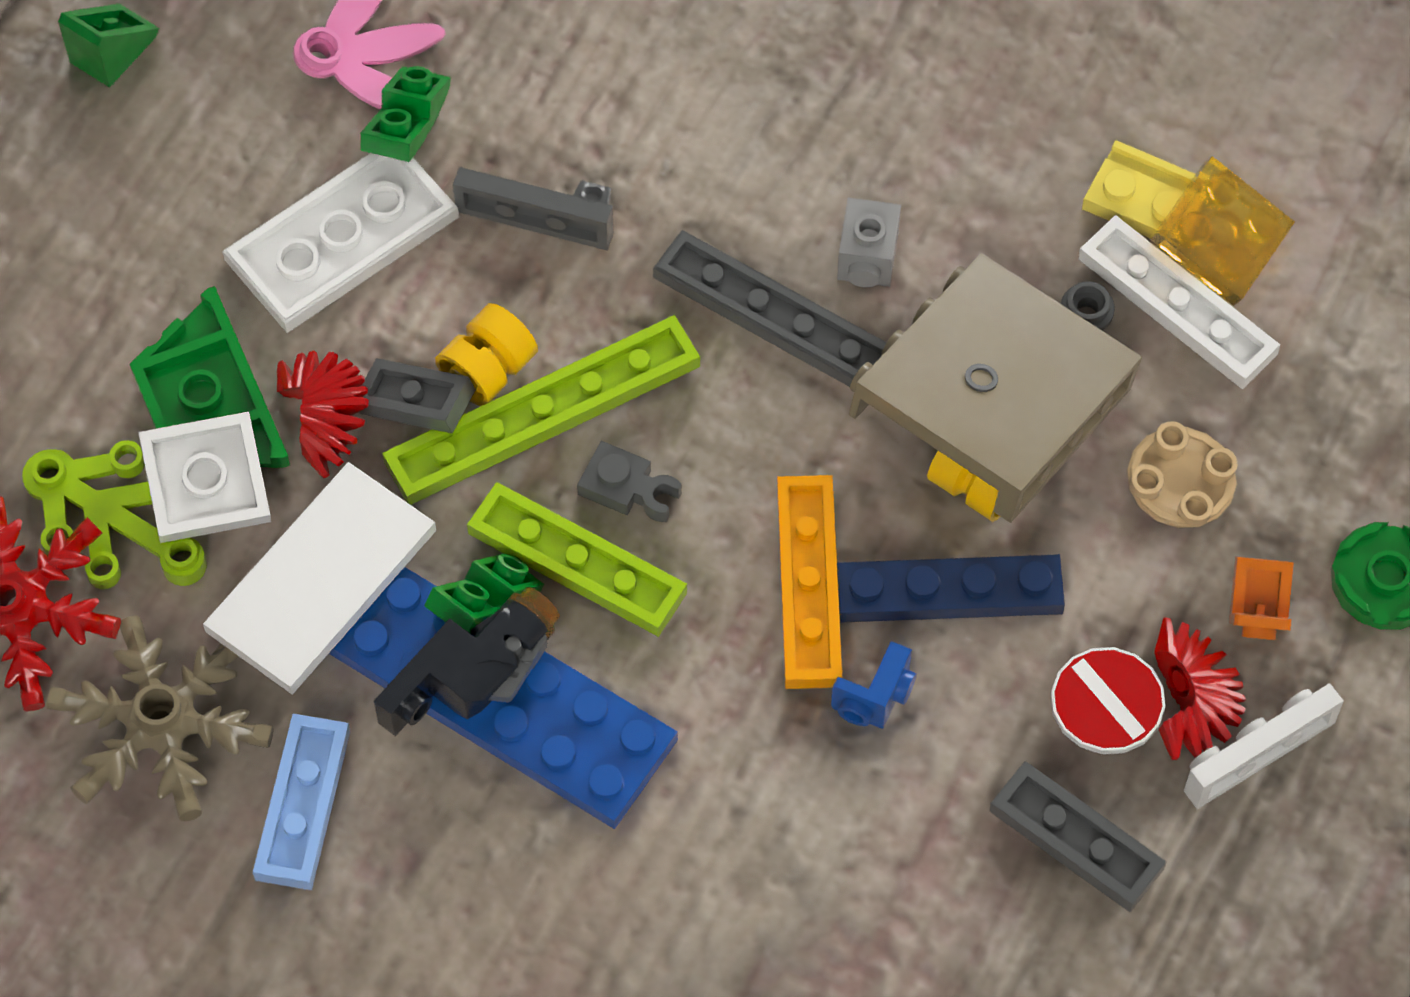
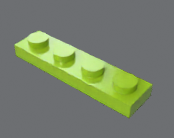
[467,482,687,637]

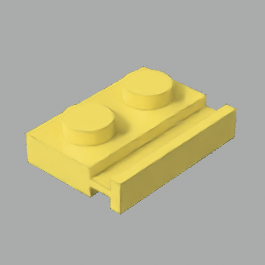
[1082,140,1212,251]

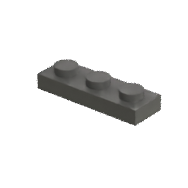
[989,761,1167,913]

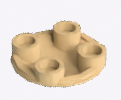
[1127,421,1238,528]

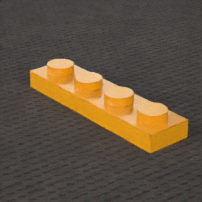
[777,475,842,689]

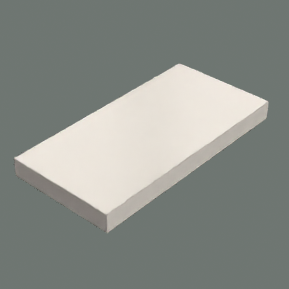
[223,153,459,333]
[203,462,436,695]

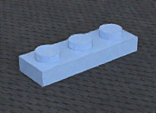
[253,714,350,890]

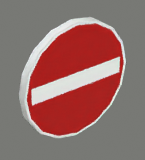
[1051,647,1165,754]

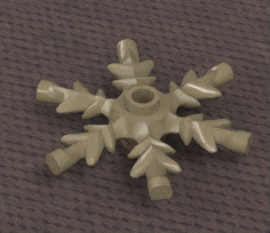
[46,616,274,821]

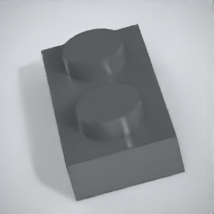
[359,358,476,434]

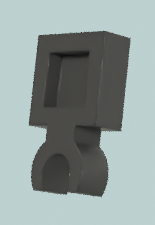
[577,441,682,522]

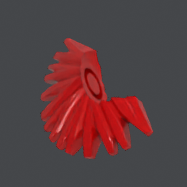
[277,351,369,479]
[1154,617,1246,760]

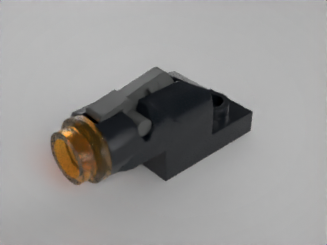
[374,587,560,737]

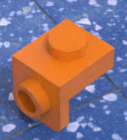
[1229,556,1294,640]

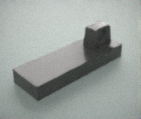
[453,167,614,251]

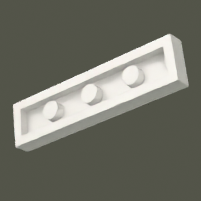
[1078,215,1280,390]

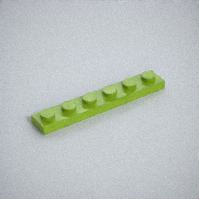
[382,315,700,505]

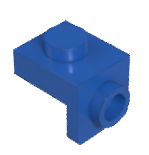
[831,641,917,729]

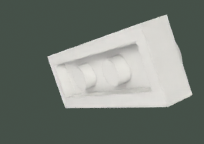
[1184,683,1344,809]

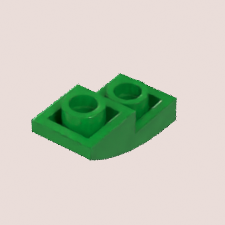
[360,66,451,162]
[424,554,544,633]

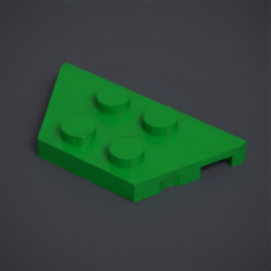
[130,286,290,468]

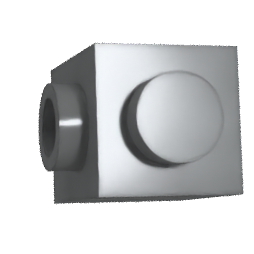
[837,198,901,287]

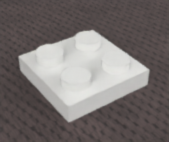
[138,412,271,543]

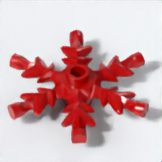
[0,496,121,712]

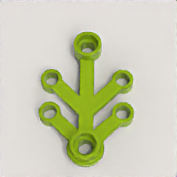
[22,440,207,589]

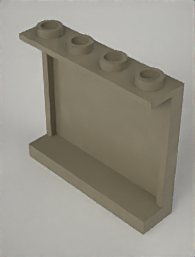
[849,253,1142,523]

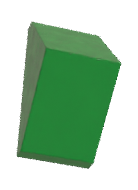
[58,4,160,88]

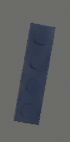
[837,554,1065,623]

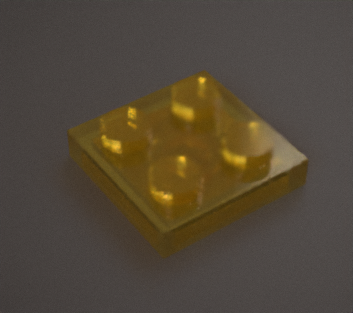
[1150,156,1295,306]

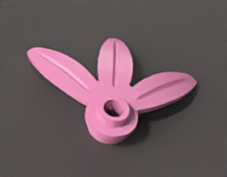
[293,0,445,109]

